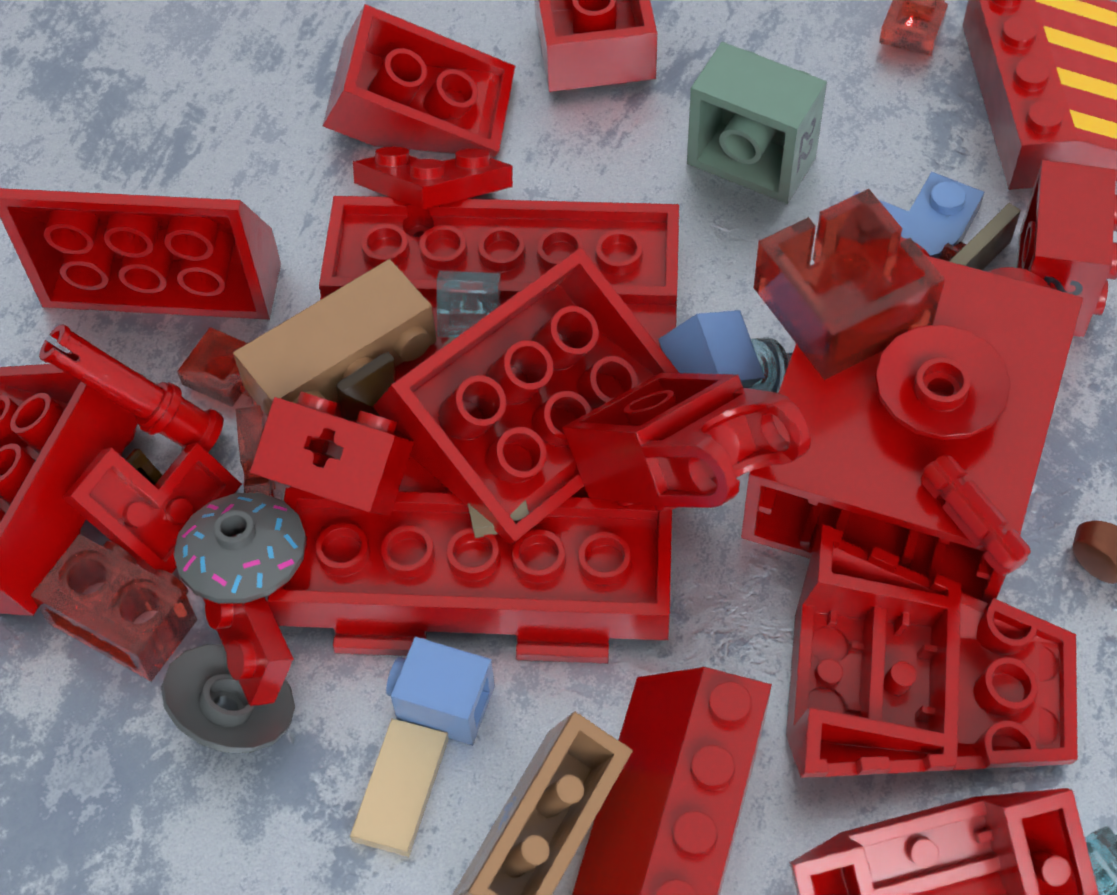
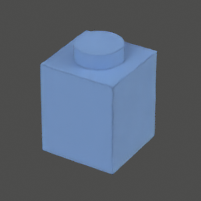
[658,310,765,388]
[386,637,495,746]

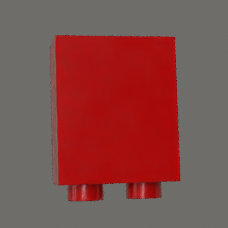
[741,232,1083,603]

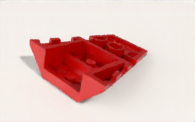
[786,523,1078,778]

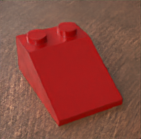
[322,4,516,158]

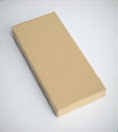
[350,718,449,857]

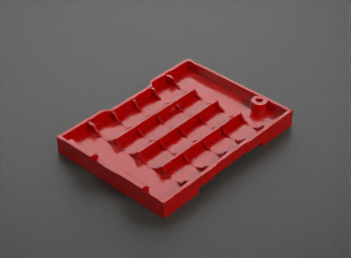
[267,196,679,664]

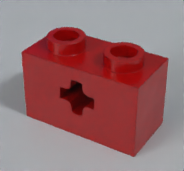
[250,391,414,516]

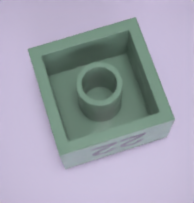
[687,42,827,204]

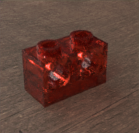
[31,534,197,682]

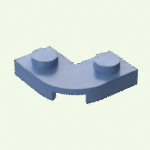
[830,172,985,260]

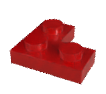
[353,147,513,210]
[62,443,242,581]

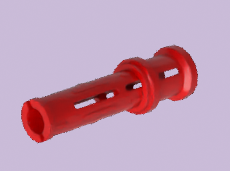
[39,324,224,452]

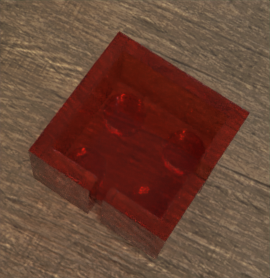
[753,188,945,380]

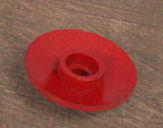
[875,324,1012,440]

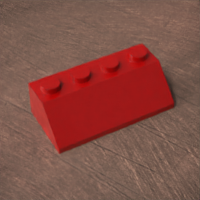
[572,667,772,895]

